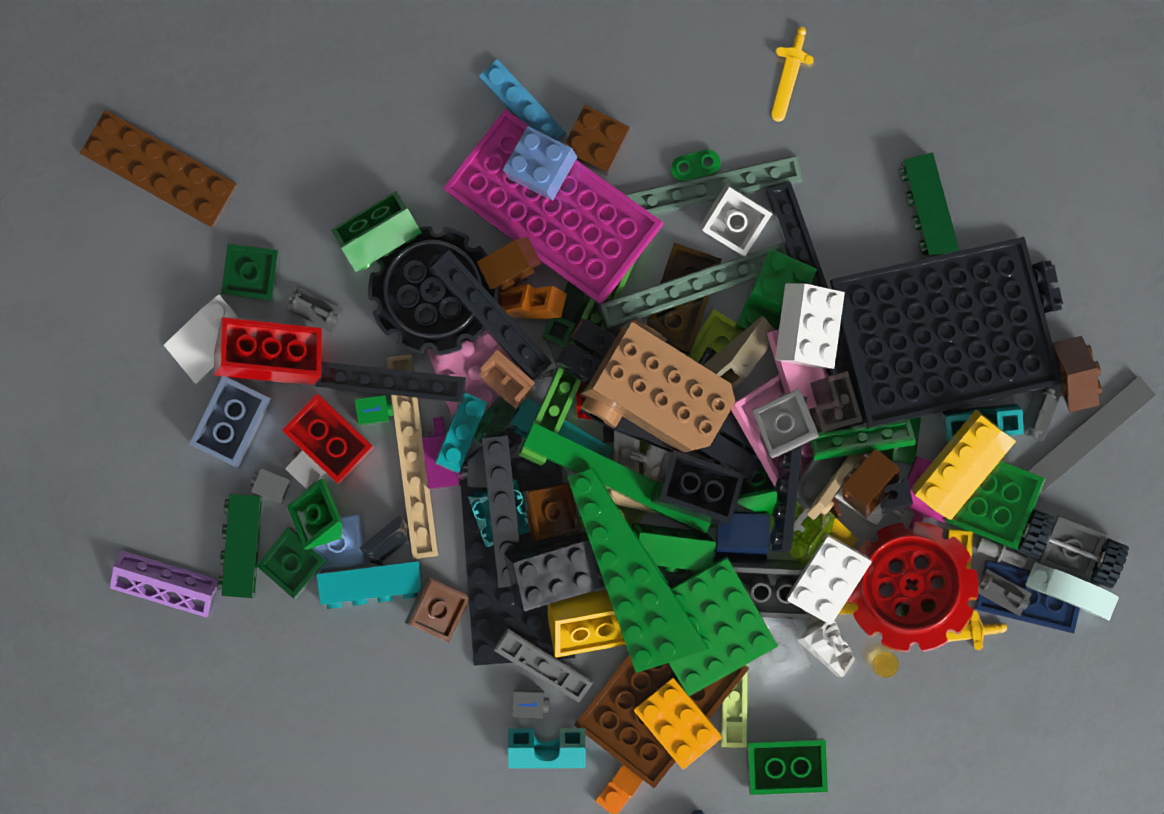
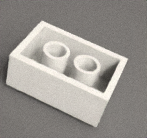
[775,284,845,369]

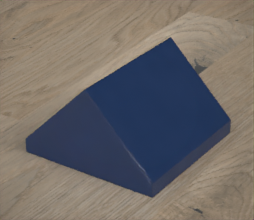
[715,511,770,559]

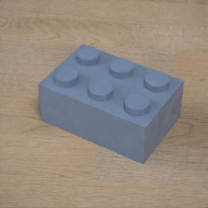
[189,376,272,468]

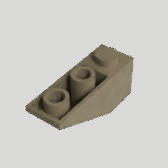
[704,316,775,390]

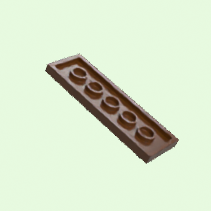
[80,110,237,229]

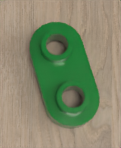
[671,150,721,182]

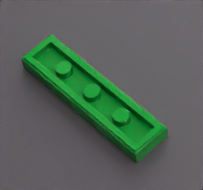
[809,419,916,461]

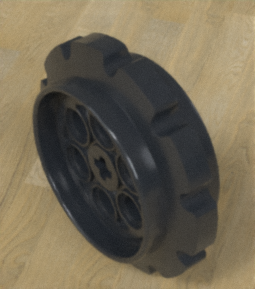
[368,226,499,356]

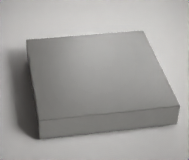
[752,389,819,458]

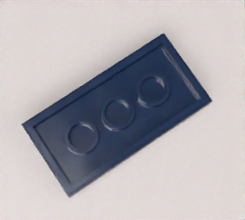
[974,560,1080,634]

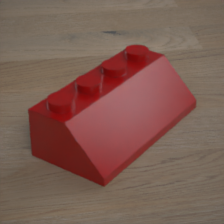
[214,317,322,385]

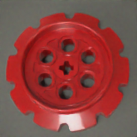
[848,522,978,653]

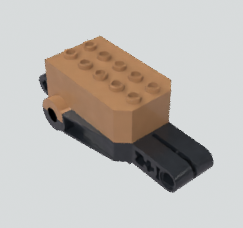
[555,318,761,483]

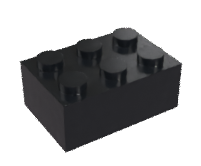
[651,450,744,527]

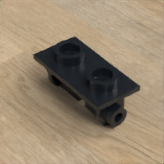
[1032,260,1064,313]

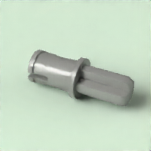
[976,536,1028,568]

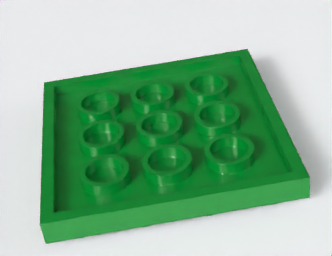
[669,557,778,696]

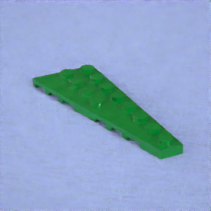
[568,468,709,673]

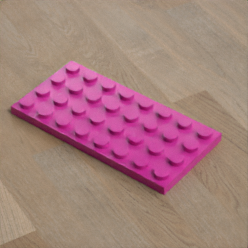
[443,109,664,305]

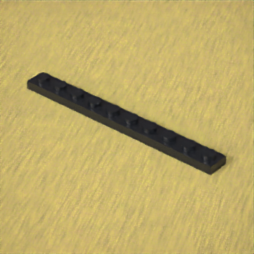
[765,182,866,428]

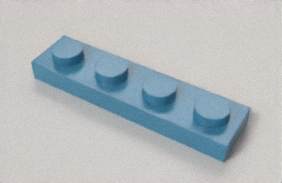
[479,59,566,141]

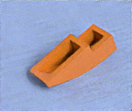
[498,284,567,319]

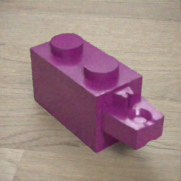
[422,416,464,490]

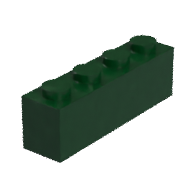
[898,152,959,258]
[218,494,263,598]

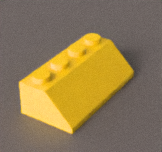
[911,410,1016,520]
[548,590,626,658]

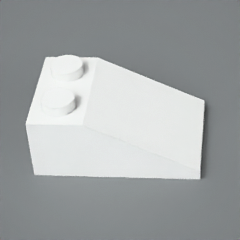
[164,295,241,384]

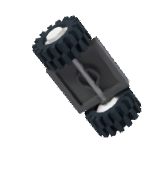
[1017,509,1129,588]

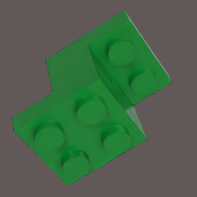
[735,249,817,331]

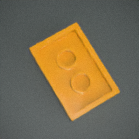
[634,677,723,770]

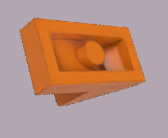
[595,764,643,814]

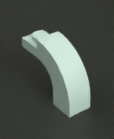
[1025,562,1119,621]

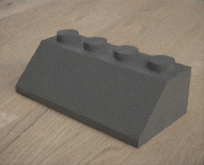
[712,557,811,619]

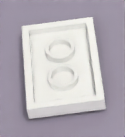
[786,534,872,625]

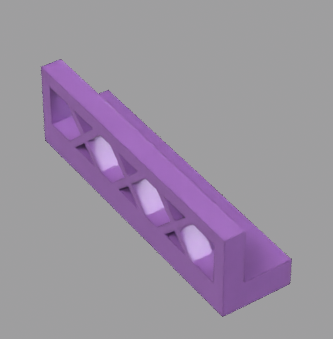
[110,550,218,618]

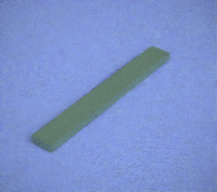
[625,155,803,215]
[598,243,788,330]

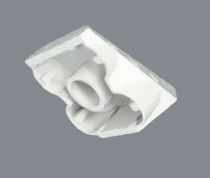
[797,620,855,677]

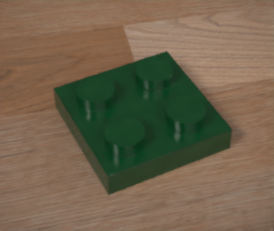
[221,244,279,301]
[257,527,328,599]

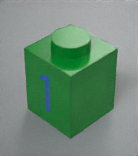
[355,396,394,426]

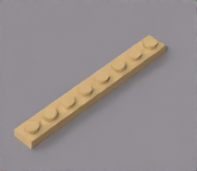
[386,354,439,559]

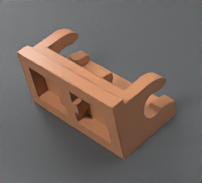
[479,349,535,410]

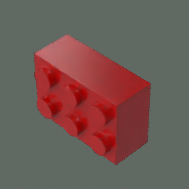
[282,393,375,484]

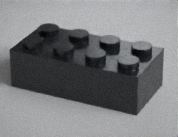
[505,531,605,611]

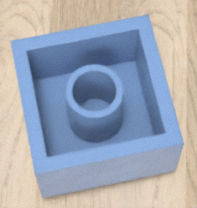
[503,126,577,201]

